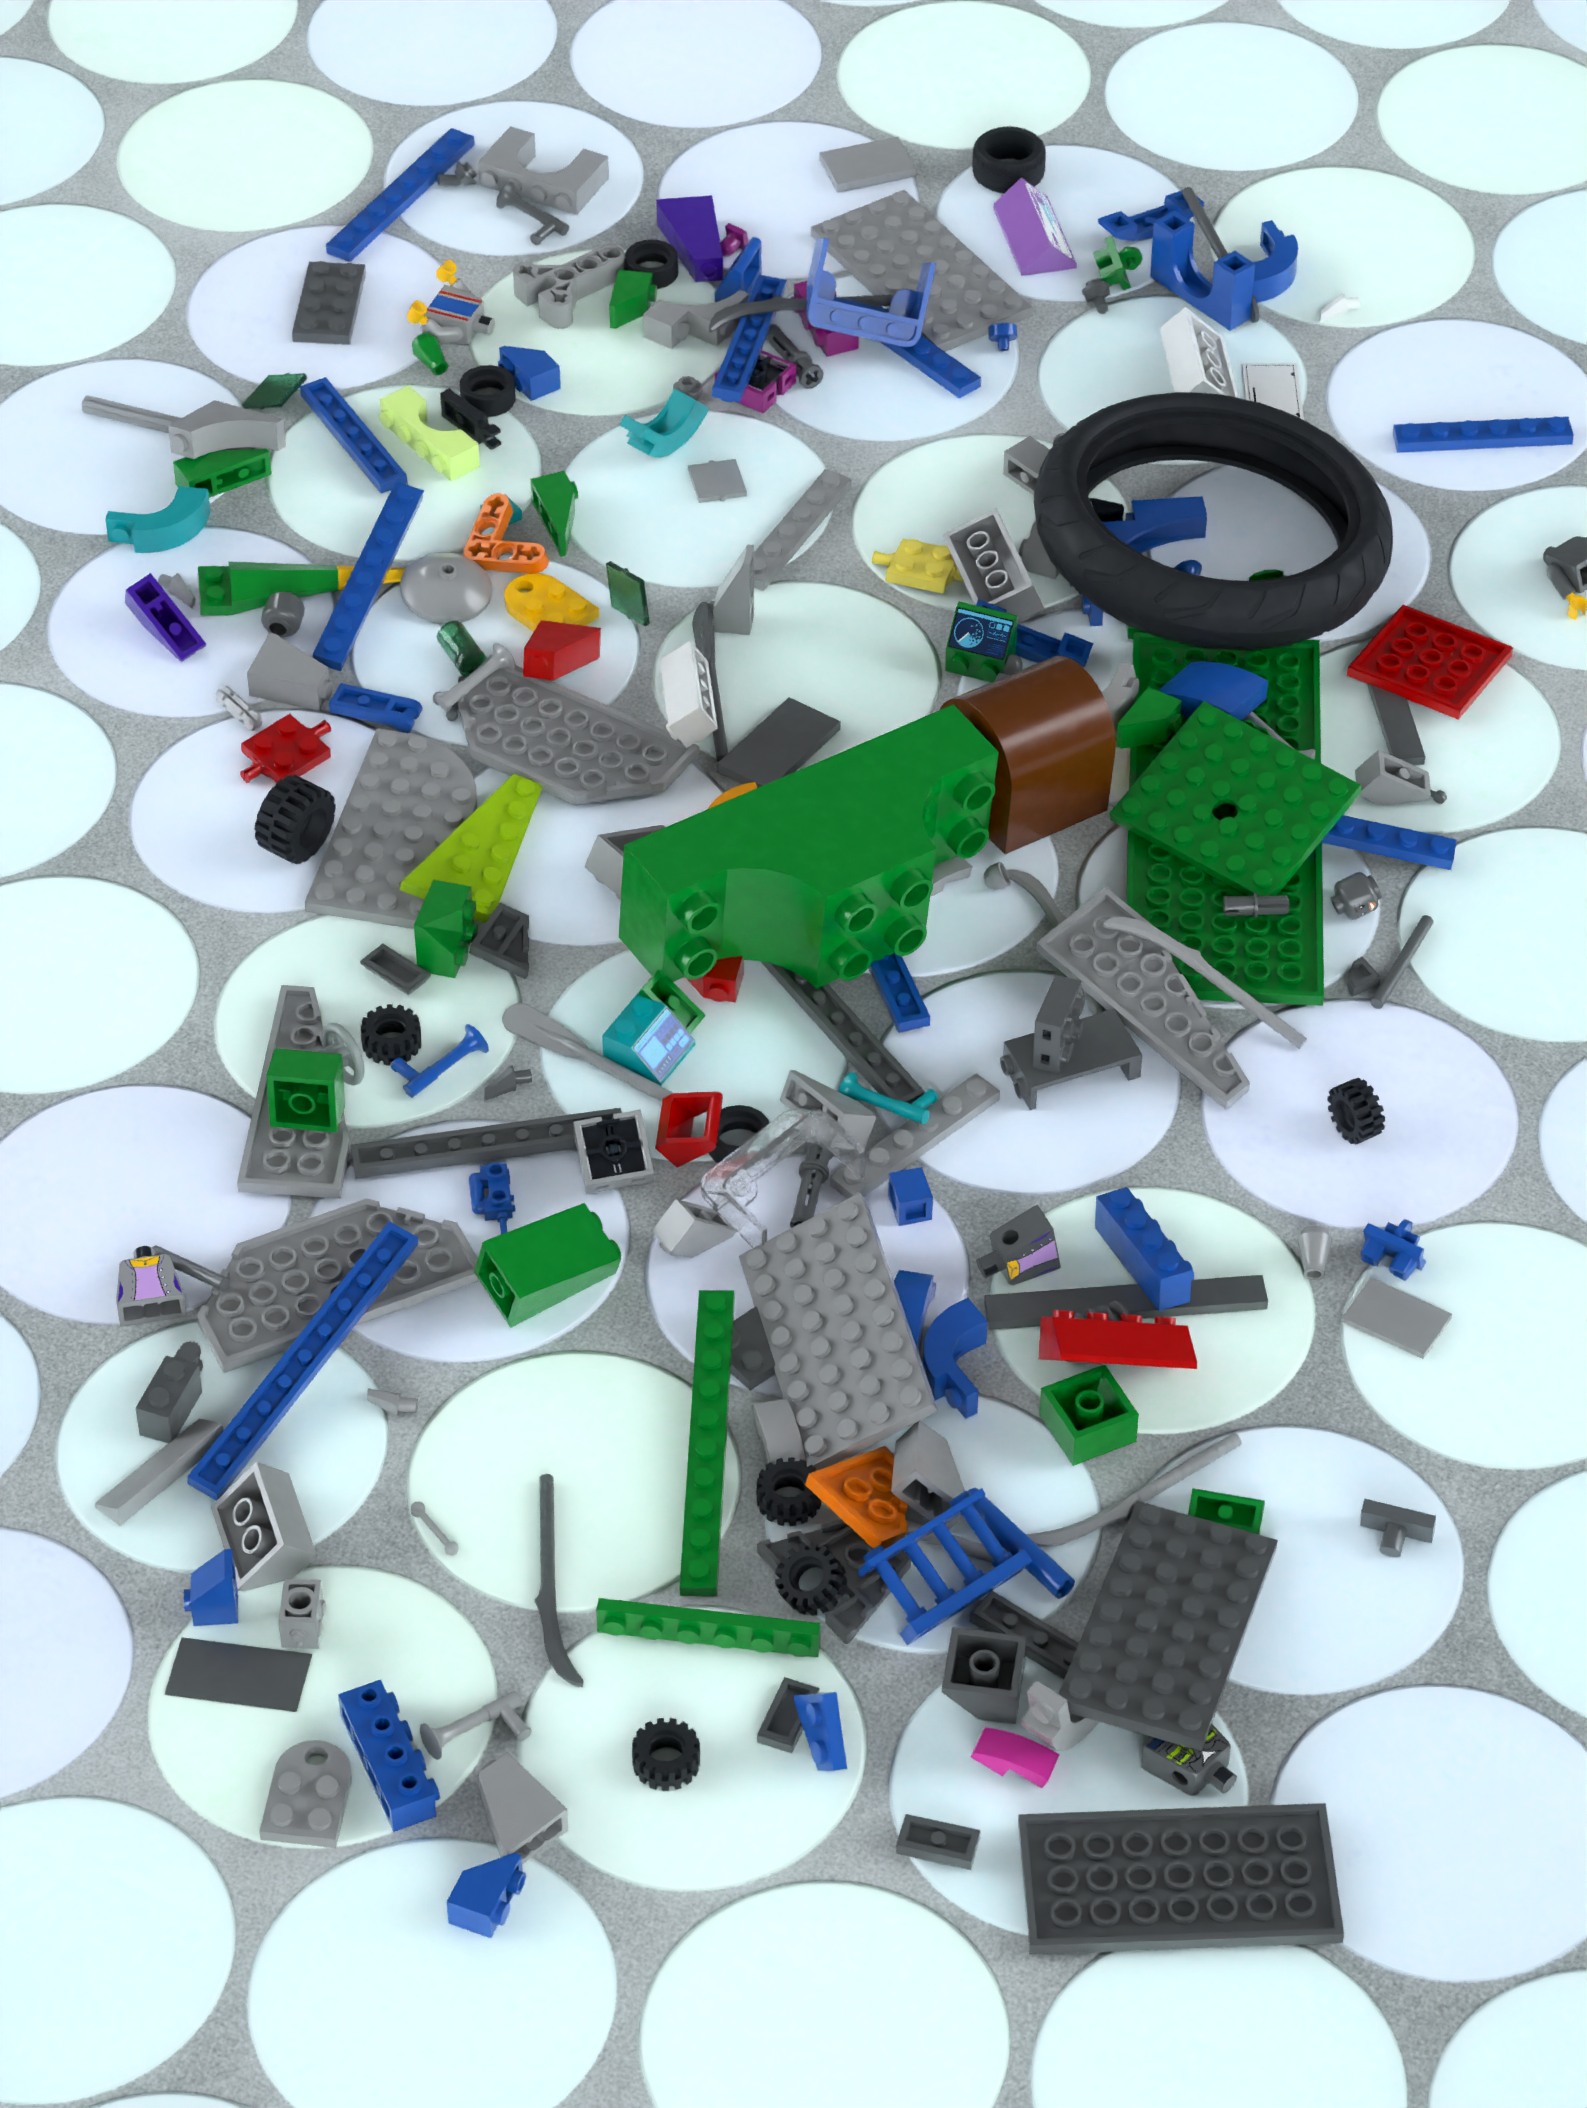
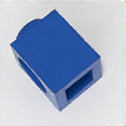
[888,1167,933,1226]

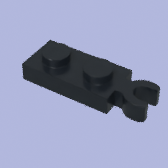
[440,388,501,450]

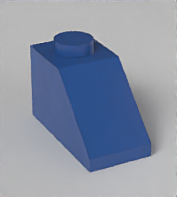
[184,1549,238,1626]

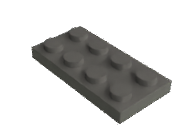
[292,261,366,345]

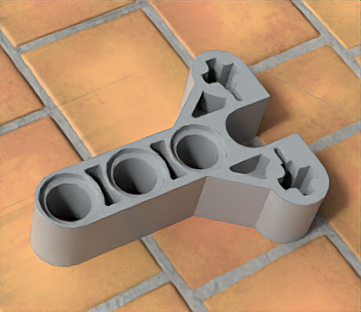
[513,243,625,329]

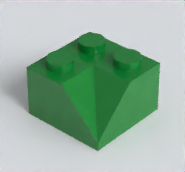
[414,880,478,978]
[1039,1364,1139,1466]

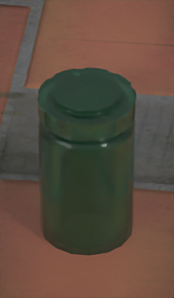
[437,621,487,677]

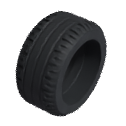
[972,126,1046,194]

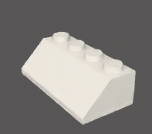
[1160,307,1239,398]

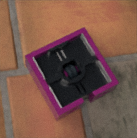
[714,350,796,413]

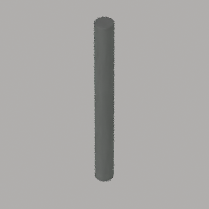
[1371,915,1434,1009]

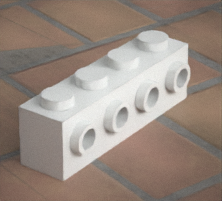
[659,640,718,748]

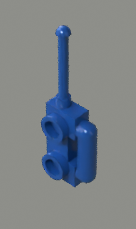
[469,1162,516,1234]

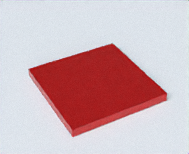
[1347,605,1514,720]

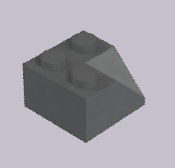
[942,1627,1027,1724]

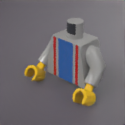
[407,260,495,345]

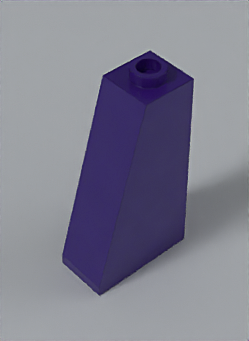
[656,195,723,282]

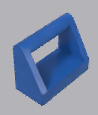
[715,237,762,302]

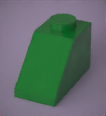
[609,270,657,329]
[1116,687,1183,749]

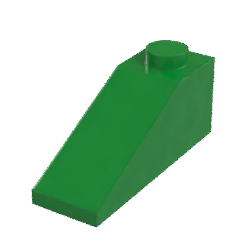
[173,448,272,498]
[530,471,578,557]

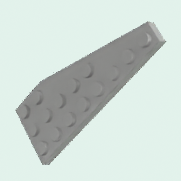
[237,985,351,1198]

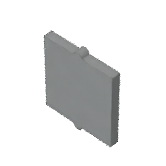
[688,459,747,503]

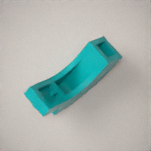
[619,388,710,458]
[105,486,211,553]

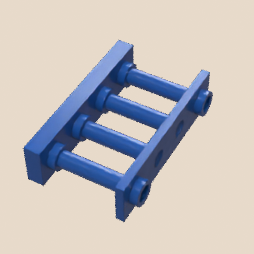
[857,1488,1032,1646]

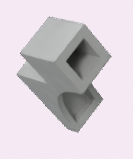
[643,290,749,349]

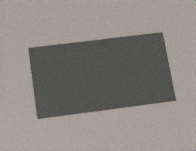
[164,1637,312,1712]

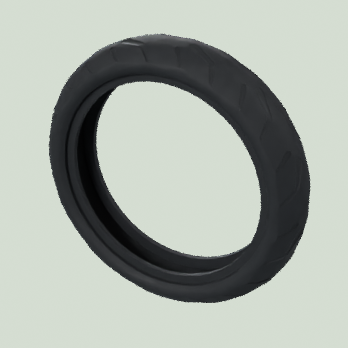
[1033,392,1393,650]

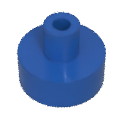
[988,323,1018,351]

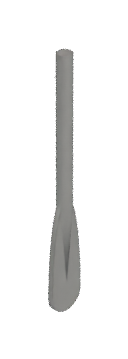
[502,1003,673,1102]

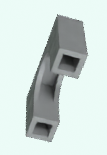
[478,126,609,215]

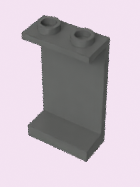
[1000,1009,1142,1110]

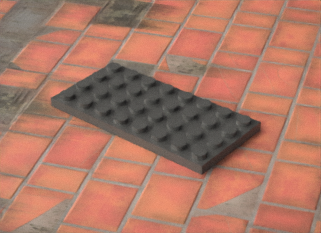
[1058,1501,1278,1751]
[1018,1803,1344,1955]

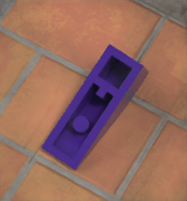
[125,573,206,662]

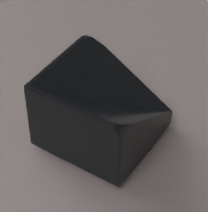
[1089,498,1124,522]

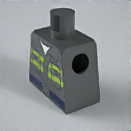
[1141,1724,1237,1796]

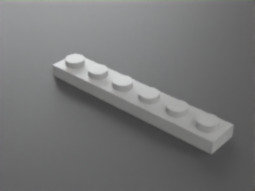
[754,469,851,591]
[830,1073,1000,1199]

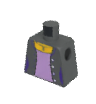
[976,1205,1061,1285]

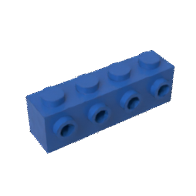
[1095,1187,1194,1311]
[338,1679,440,1832]

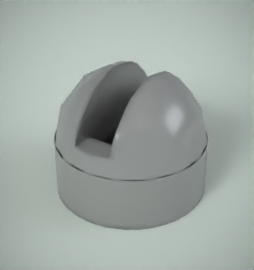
[984,862,1011,890]

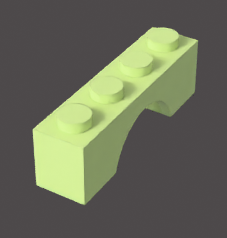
[379,385,480,481]

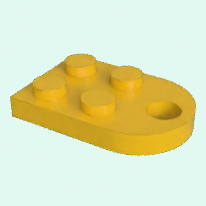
[504,573,599,632]

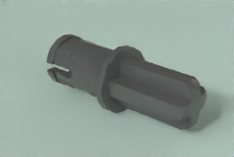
[1223,893,1289,918]

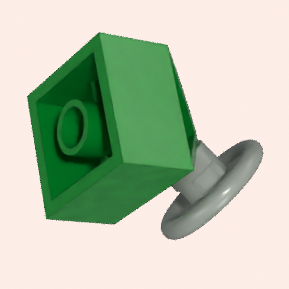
[266,1022,364,1133]

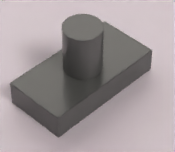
[1360,1498,1436,1557]

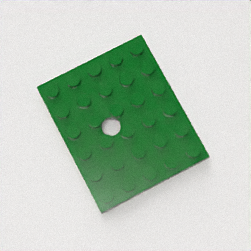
[1109,701,1362,896]

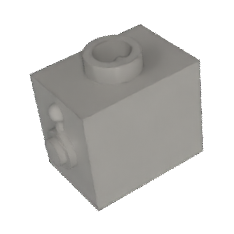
[278,1579,326,1649]

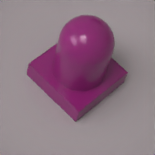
[720,223,748,256]

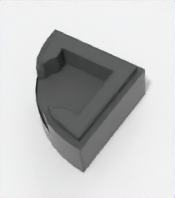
[1347,957,1381,997]

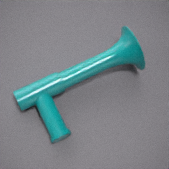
[838,1072,938,1125]

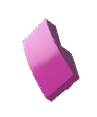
[970,1727,1060,1788]

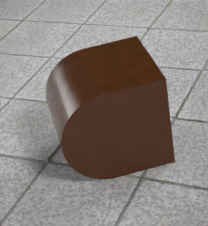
[939,656,1116,854]

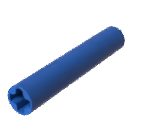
[968,1488,1075,1599]

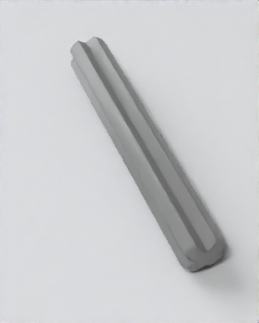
[81,395,181,433]

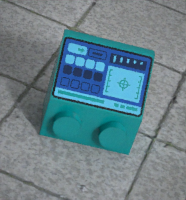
[602,993,696,1086]

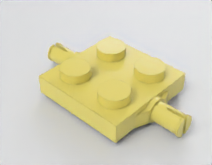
[872,539,964,594]

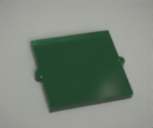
[242,372,307,410]
[606,561,650,626]

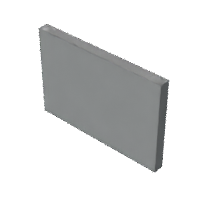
[1341,1277,1452,1359]

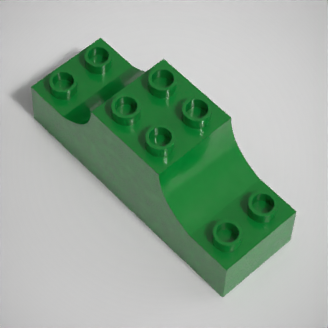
[618,704,999,989]

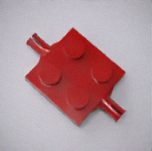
[240,713,331,783]

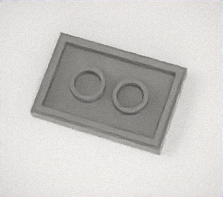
[819,137,916,192]

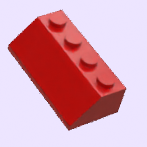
[1038,1310,1197,1369]

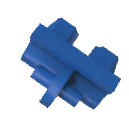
[1360,1219,1426,1281]

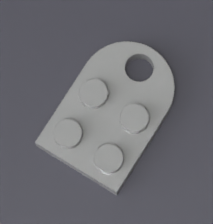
[259,1740,352,1848]

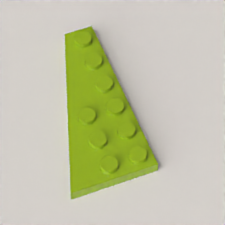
[399,774,543,923]

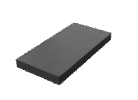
[717,697,841,788]

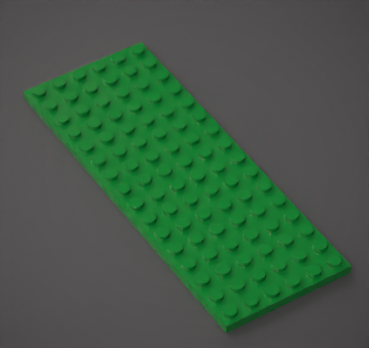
[1126,632,1324,1006]

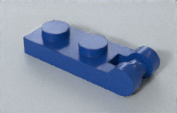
[329,683,423,733]

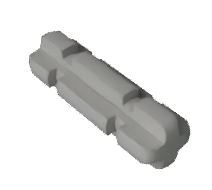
[215,686,262,731]

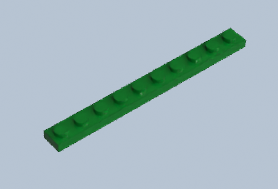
[679,1290,735,1596]

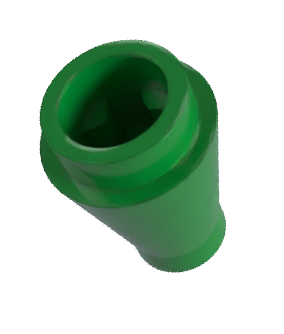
[412,333,448,375]

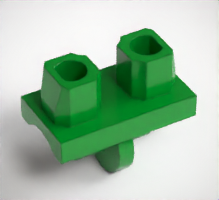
[1093,236,1142,290]

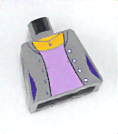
[116,1246,187,1327]

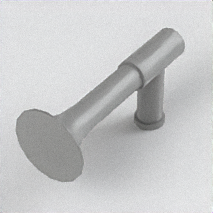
[433,643,516,710]
[420,1691,532,1760]

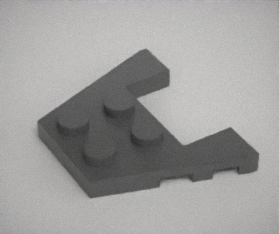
[757,1519,911,1644]

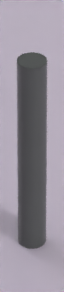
[152,1245,230,1291]

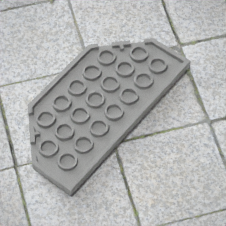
[457,654,699,805]
[197,1198,479,1373]

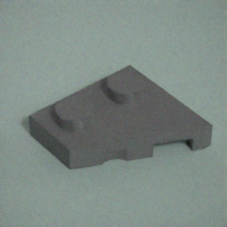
[469,902,529,979]
[731,1306,776,1391]

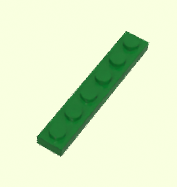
[596,1598,820,1657]

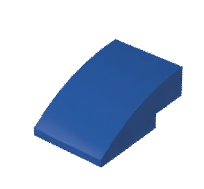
[1158,662,1268,721]

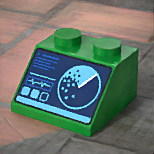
[945,601,1018,682]

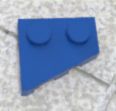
[793,1692,847,1771]

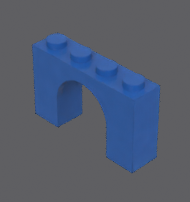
[1150,210,1255,331]

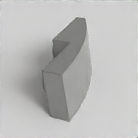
[752,1399,806,1465]

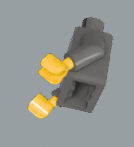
[1543,536,1587,620]

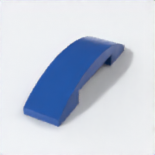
[1098,190,1204,241]
[976,599,1094,668]

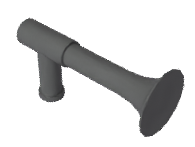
[496,182,569,246]

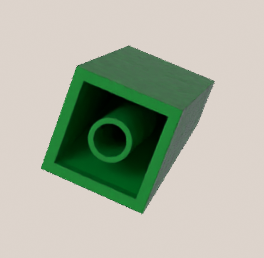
[474,1203,622,1328]

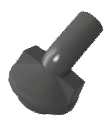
[437,161,477,186]
[1082,278,1110,314]

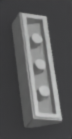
[94,1418,224,1526]

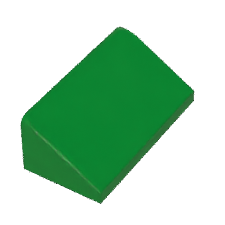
[1188,1488,1265,1534]

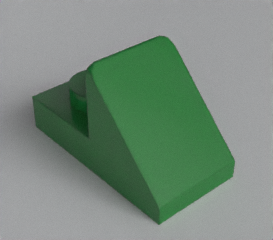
[639,970,706,1034]

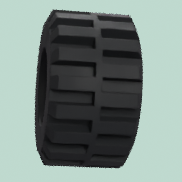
[254,775,336,864]

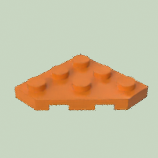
[805,1446,908,1549]

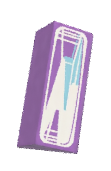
[993,177,1077,276]

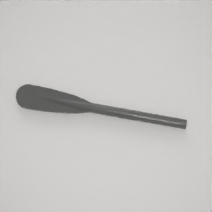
[1182,187,1259,323]
[692,602,728,762]

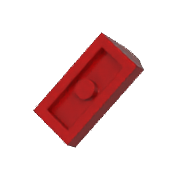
[655,1092,723,1167]

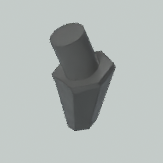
[484,1065,532,1101]

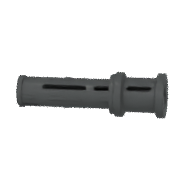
[766,324,824,389]
[790,1138,835,1228]

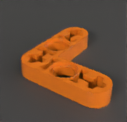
[463,493,549,574]

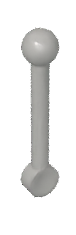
[411,1502,459,1556]

